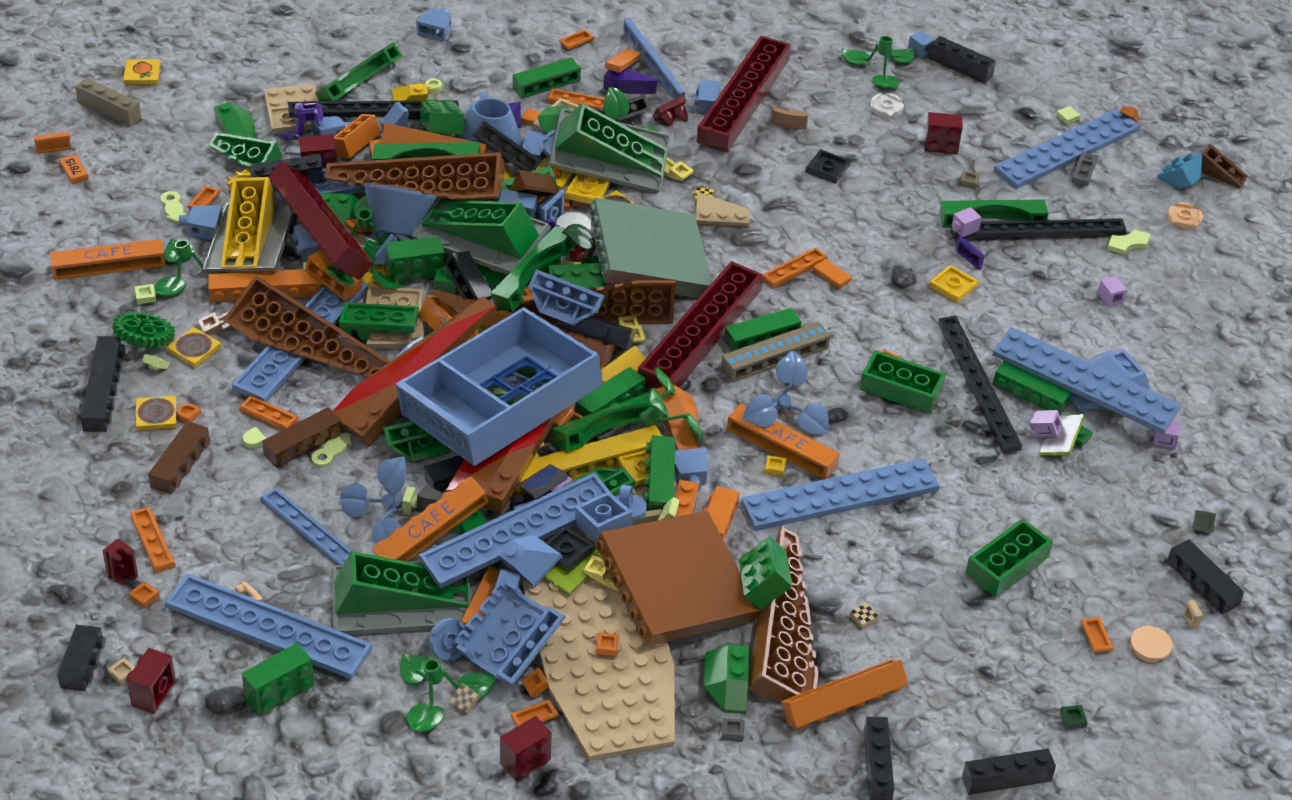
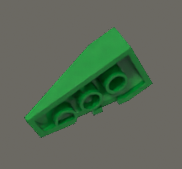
[209,132,282,168]

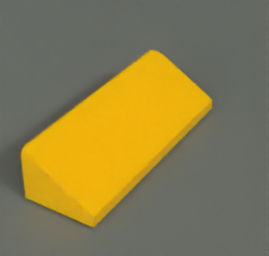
[601,346,646,383]

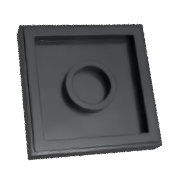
[805,149,851,184]
[546,527,596,573]

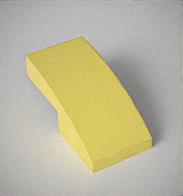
[664,157,694,181]
[618,315,645,343]
[584,556,619,592]

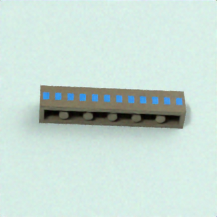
[721,322,830,383]

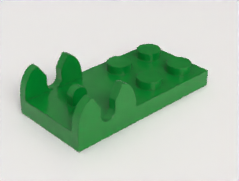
[339,302,419,341]

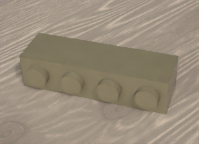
[75,78,141,127]

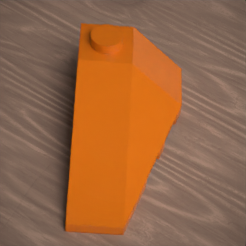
[656,385,698,450]

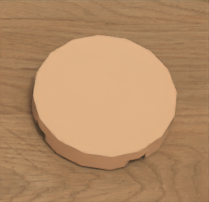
[1167,202,1203,230]
[1130,626,1173,663]

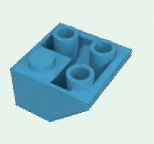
[1157,152,1202,189]

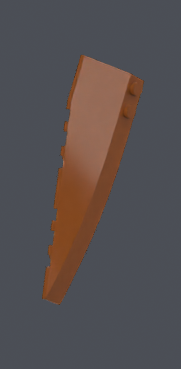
[325,152,505,201]

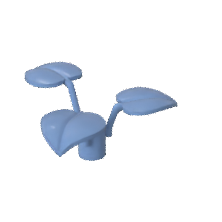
[742,351,829,435]
[340,457,406,544]

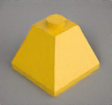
[392,84,428,101]

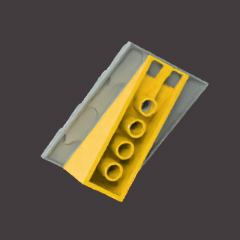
[202,177,295,274]

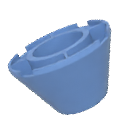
[454,98,522,159]
[364,183,436,236]

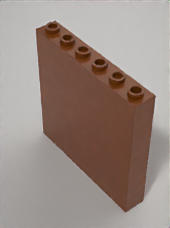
[595,511,761,647]

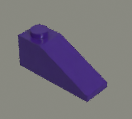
[603,68,657,94]

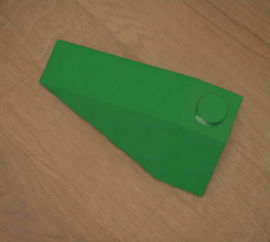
[214,102,256,138]

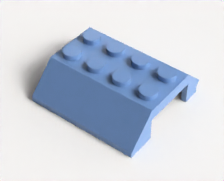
[454,581,566,685]

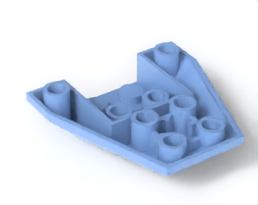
[1070,349,1150,411]

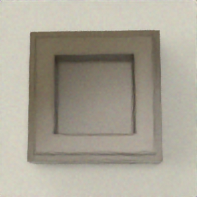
[959,170,980,189]

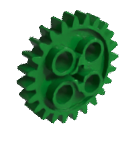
[112,311,175,349]

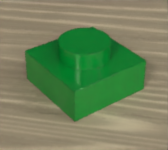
[1074,426,1093,448]

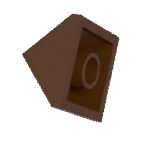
[510,170,557,198]

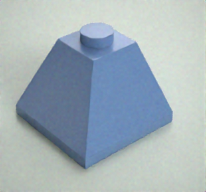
[537,190,564,225]
[499,535,563,587]

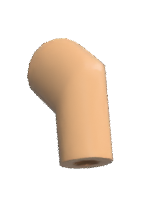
[235,582,264,602]

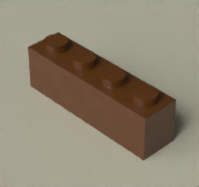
[262,407,342,468]
[148,421,211,494]

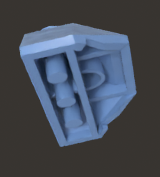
[529,270,605,326]

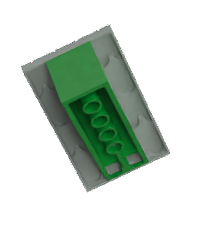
[548,103,671,193]
[411,197,551,275]
[331,551,471,636]

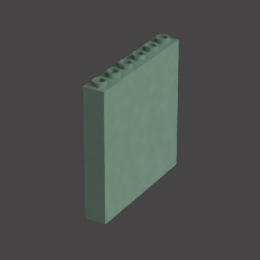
[588,197,712,298]

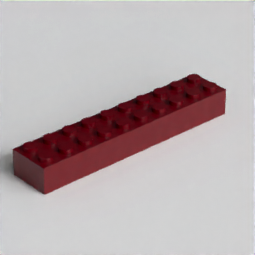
[696,35,791,152]
[268,160,374,280]
[638,261,763,389]

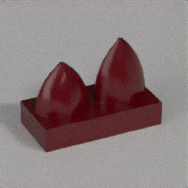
[652,96,688,125]

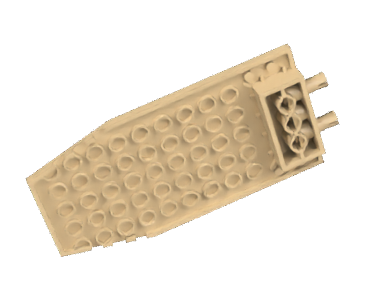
[521,534,675,761]

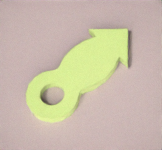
[161,191,187,224]
[311,433,351,467]

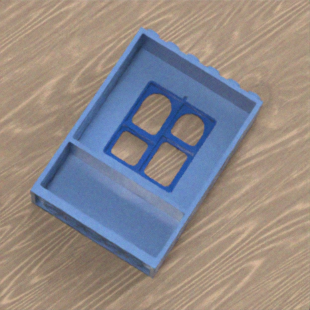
[396,307,603,466]

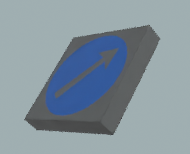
[518,464,568,499]

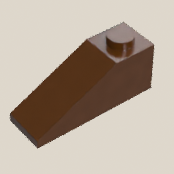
[1199,144,1248,188]

